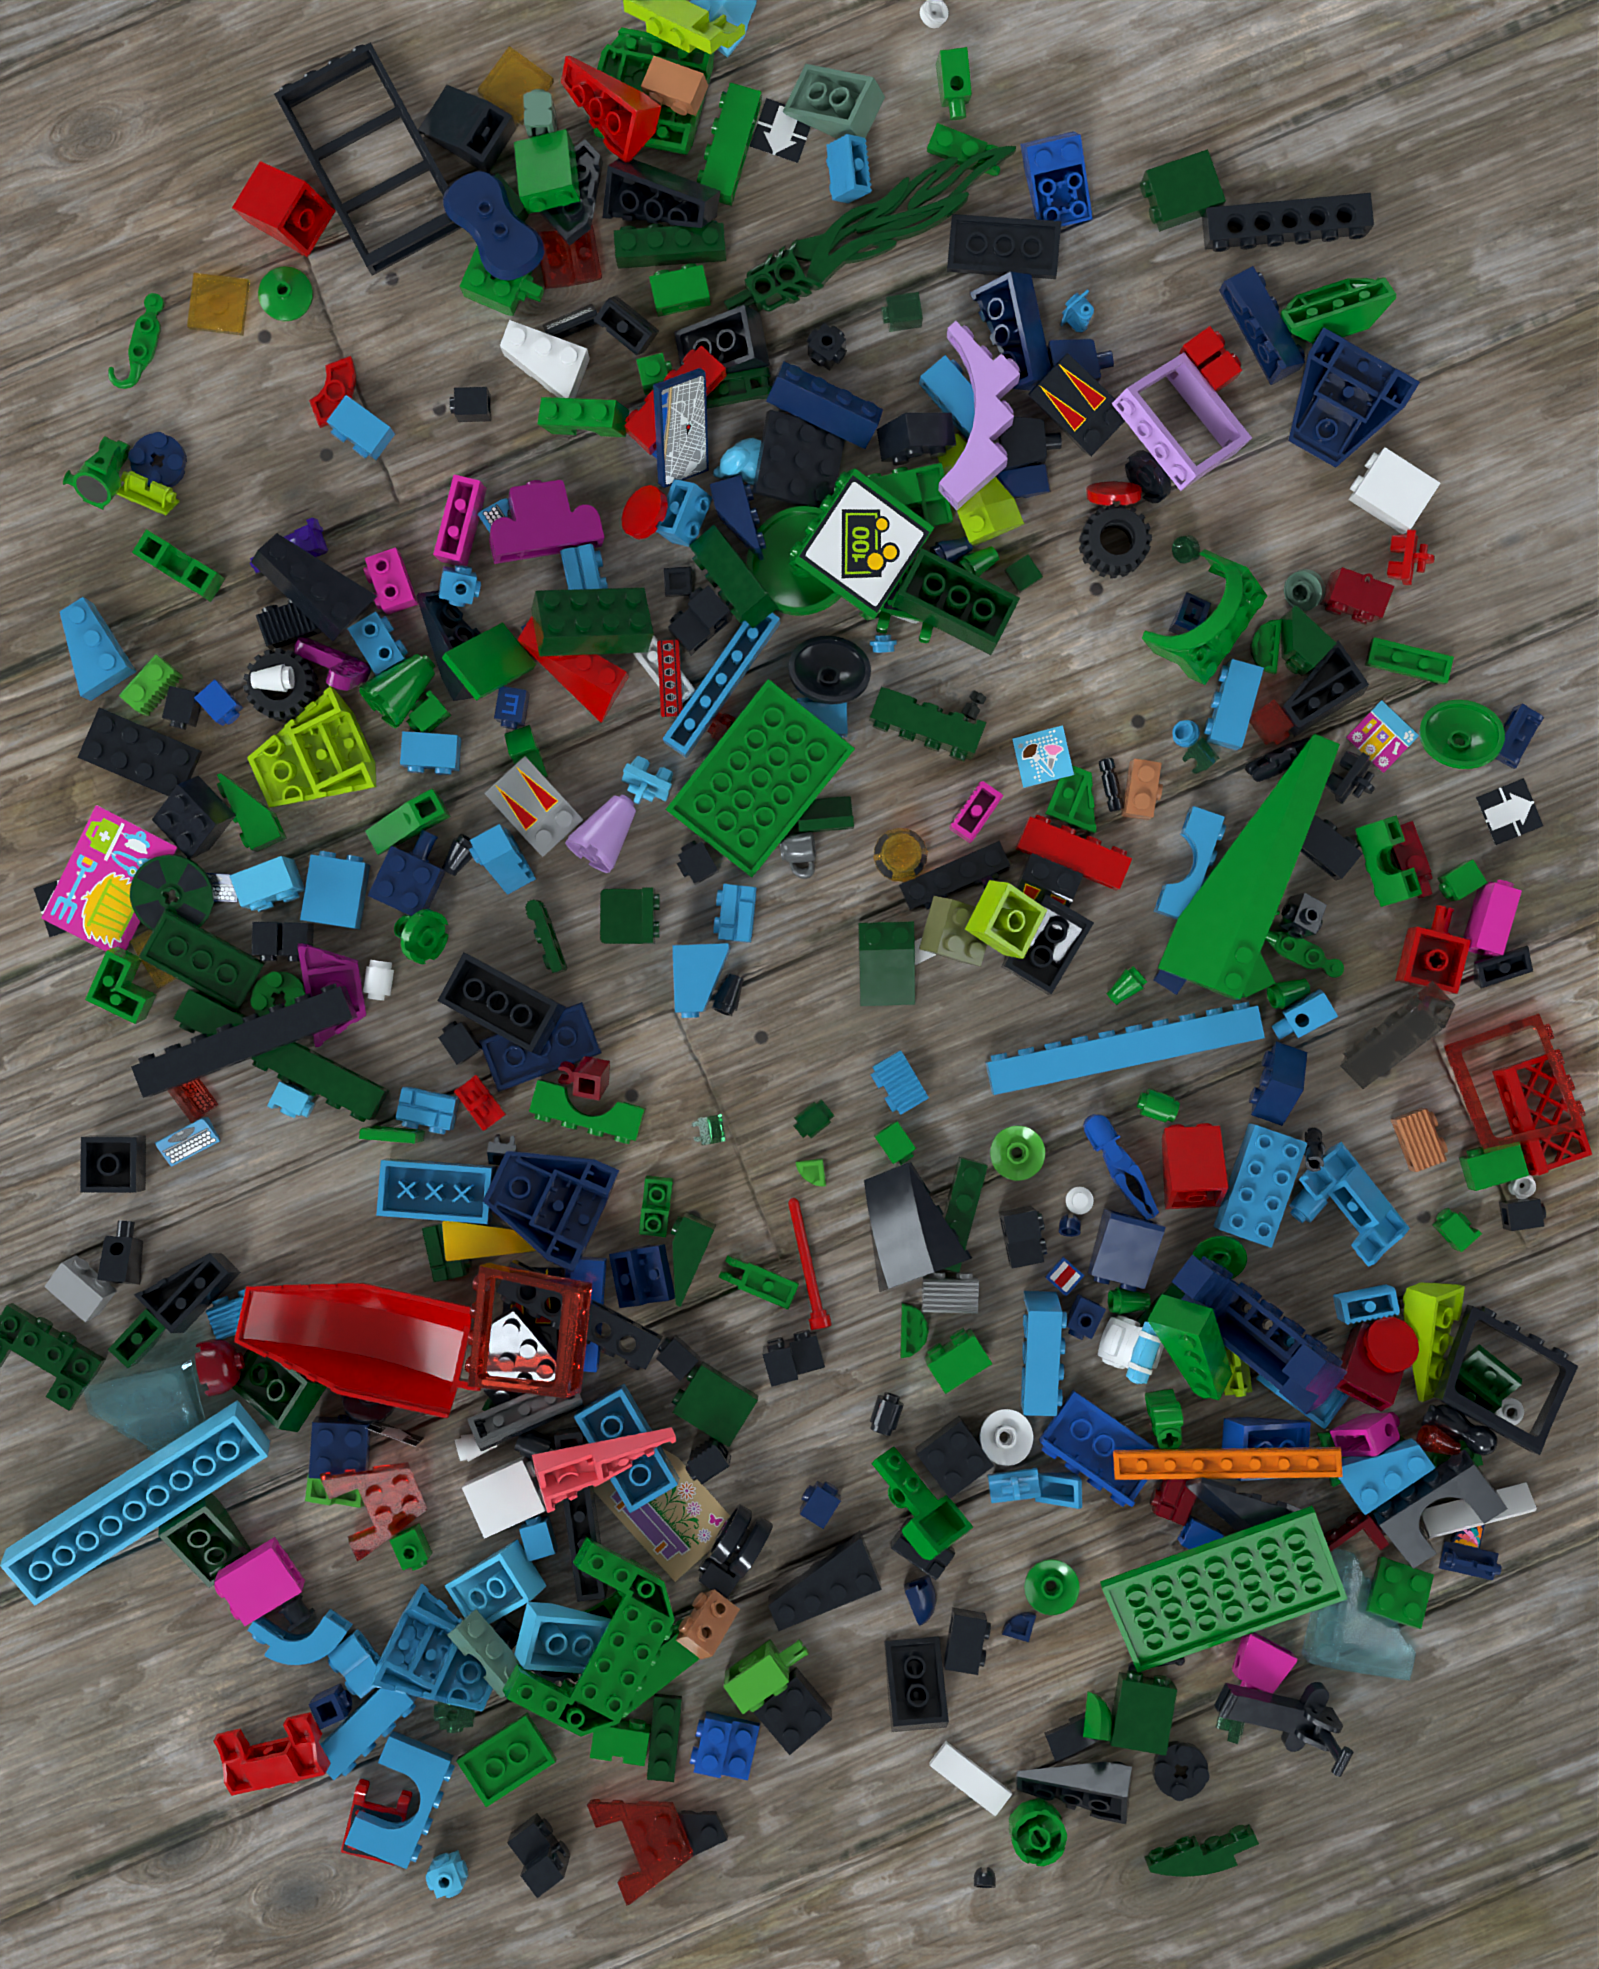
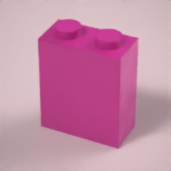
[1463,880,1522,957]
[214,1537,305,1626]

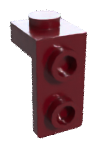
[1324,1512,1389,1552]

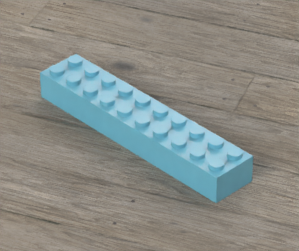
[0,1400,270,1606]

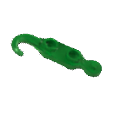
[108,293,164,389]
[1265,910,1344,978]

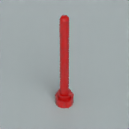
[788,1198,832,1330]

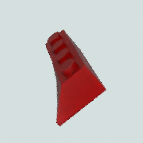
[517,616,629,724]

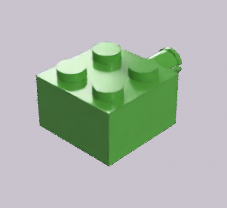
[724,1639,809,1714]

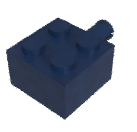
[368,830,446,916]

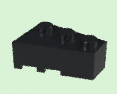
[134,1253,241,1334]

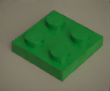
[1365,1557,1434,1629]

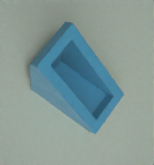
[1035,1472,1082,1509]

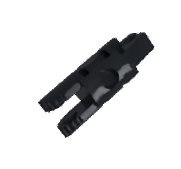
[1245,737,1310,782]

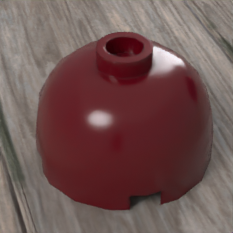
[195,1339,245,1397]

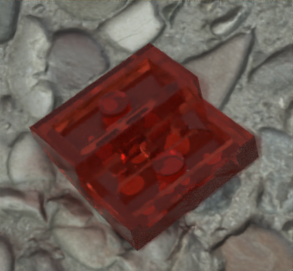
[537,224,602,289]

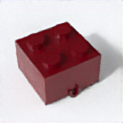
[1320,567,1395,625]

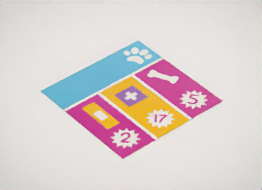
[1346,700,1419,773]

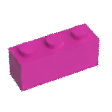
[433,475,487,566]

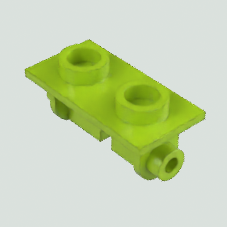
[117,471,179,516]
[1224,1346,1252,1397]

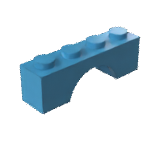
[1153,806,1226,920]

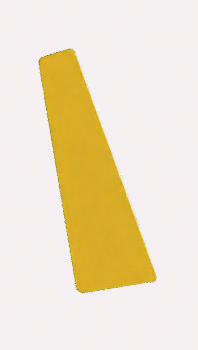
[442,1221,536,1261]

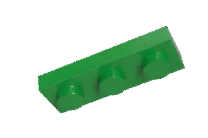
[1365,637,1454,685]

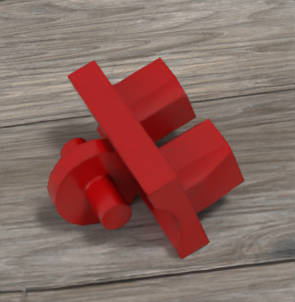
[1387,530,1435,585]
[454,1075,506,1131]

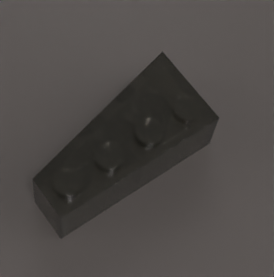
[1340,981,1456,1089]

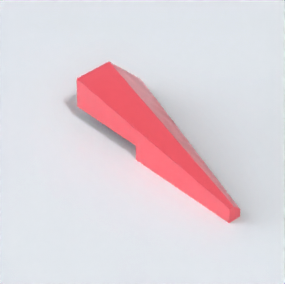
[532,1427,676,1513]

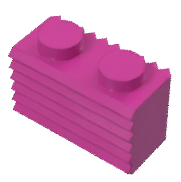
[949,781,1004,843]

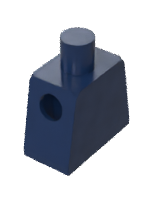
[1047,339,1114,383]

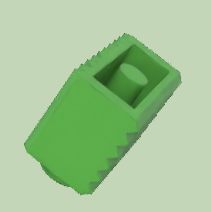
[119,654,183,716]

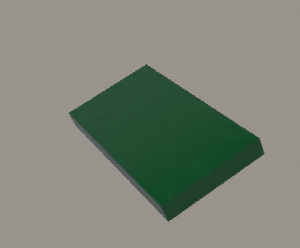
[138,909,265,1011]

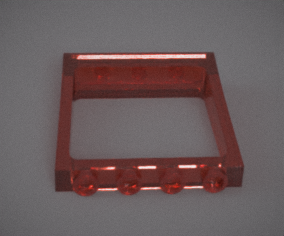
[1444,1014,1586,1153]
[465,1263,592,1398]

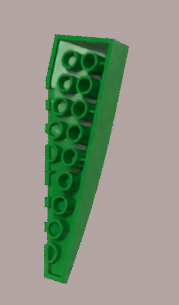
[1158,734,1340,1000]

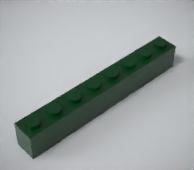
[173,989,389,1122]

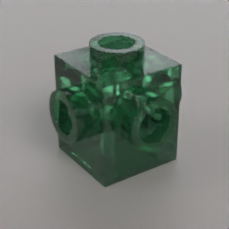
[434,1702,475,1733]

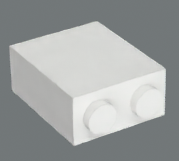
[1349,448,1440,534]
[462,1456,546,1538]

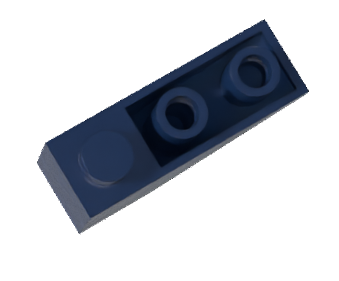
[709,475,767,561]

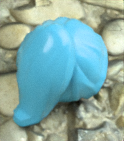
[713,438,761,485]

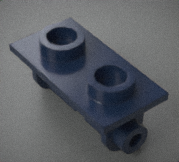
[1438,1541,1502,1580]

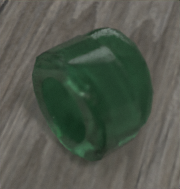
[1172,535,1200,564]

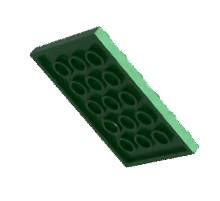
[665,678,855,877]

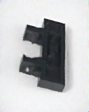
[899,841,1011,910]

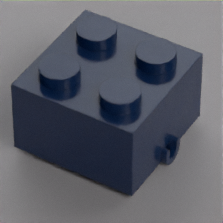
[308,1414,371,1481]

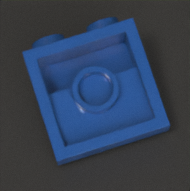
[690,1711,760,1780]

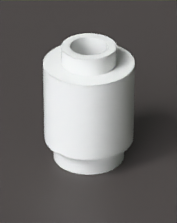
[363,960,394,1000]

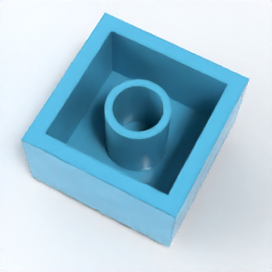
[229,856,305,912]

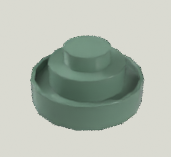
[1284,569,1326,611]

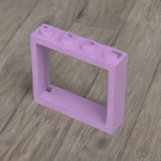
[1112,352,1252,491]

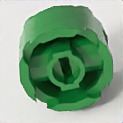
[1009,1798,1067,1867]

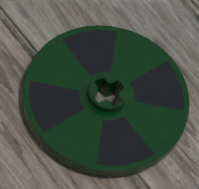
[130,854,214,931]

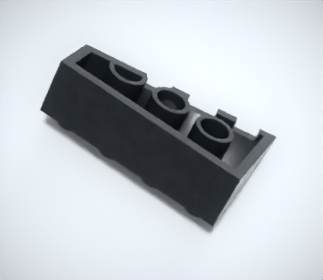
[602,158,720,228]

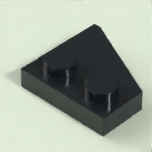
[655,1810,728,1864]

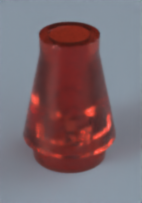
[1416,1425,1461,1456]

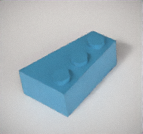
[60,597,137,701]
[1338,1438,1435,1515]

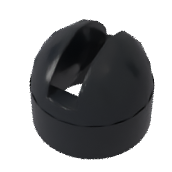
[974,1867,996,1888]

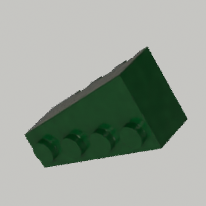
[869,686,987,762]

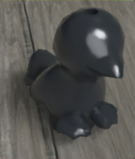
[1421,1404,1498,1456]

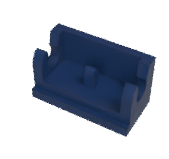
[1495,703,1544,769]

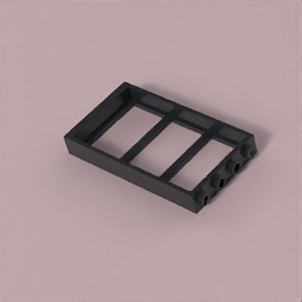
[274,42,462,276]

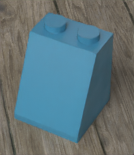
[672,943,730,1018]

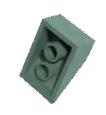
[783,64,885,139]

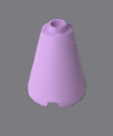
[565,795,636,873]

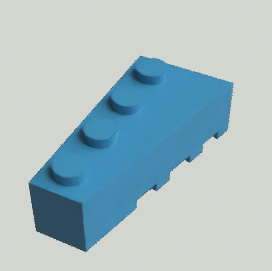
[1021,1291,1067,1416]

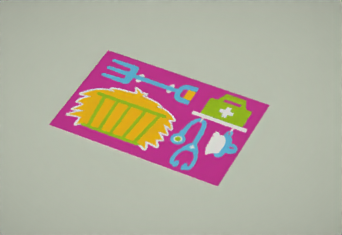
[41,805,177,951]

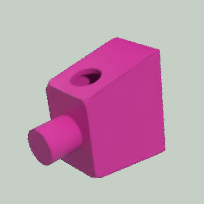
[1330,1412,1400,1457]
[1232,1632,1298,1694]

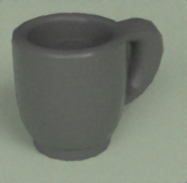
[780,832,816,879]

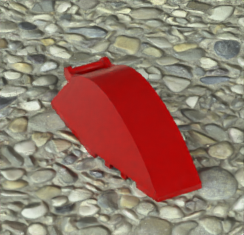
[234,1283,490,1418]

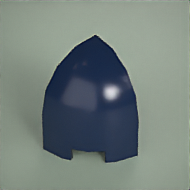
[903,1575,937,1626]

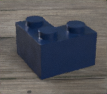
[1249,1041,1308,1126]

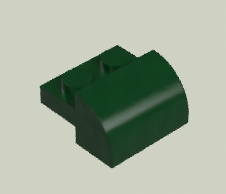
[1455,1344,1522,1413]

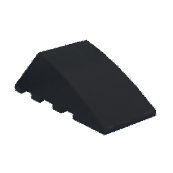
[864,1162,972,1292]

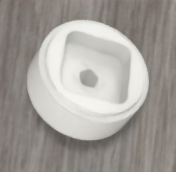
[920,0,948,28]

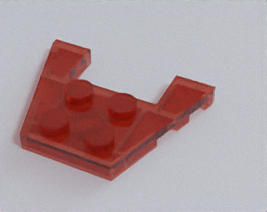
[320,1462,427,1561]
[587,1799,693,1906]

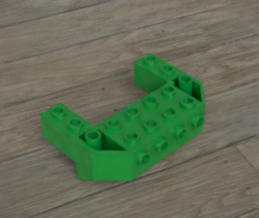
[503,1537,675,1737]

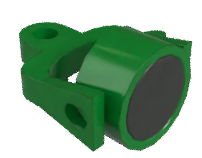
[63,436,130,510]

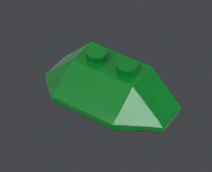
[1281,277,1396,344]

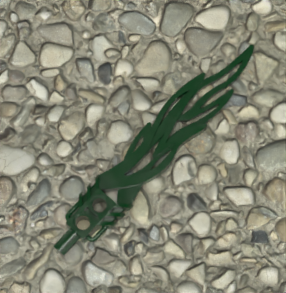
[724,146,1016,312]

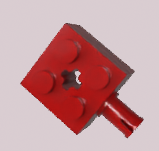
[1395,905,1471,994]

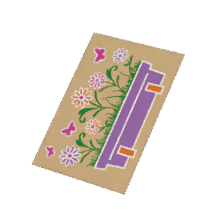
[593,1449,730,1582]

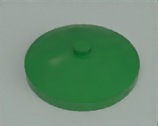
[747,506,841,616]

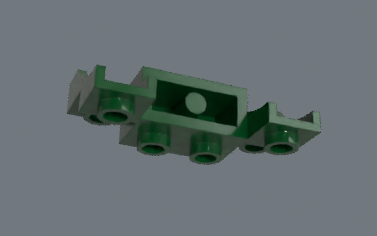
[0,1303,106,1411]

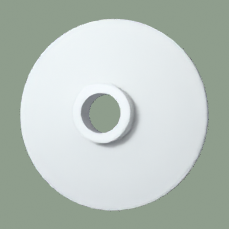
[979,1409,1033,1466]

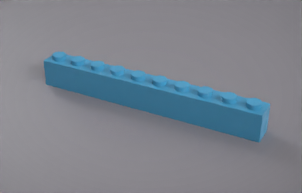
[985,1001,1265,1095]

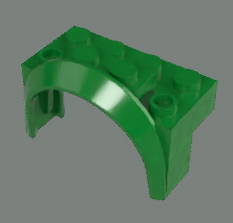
[1142,549,1268,685]

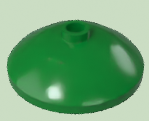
[1419,700,1505,769]

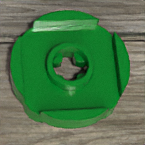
[251,972,306,1017]

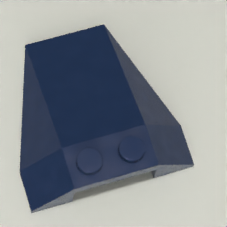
[1288,327,1420,468]
[483,1151,619,1272]

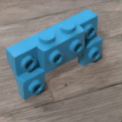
[1299,1142,1410,1267]

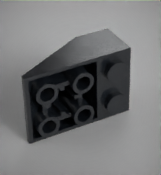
[418,85,516,173]

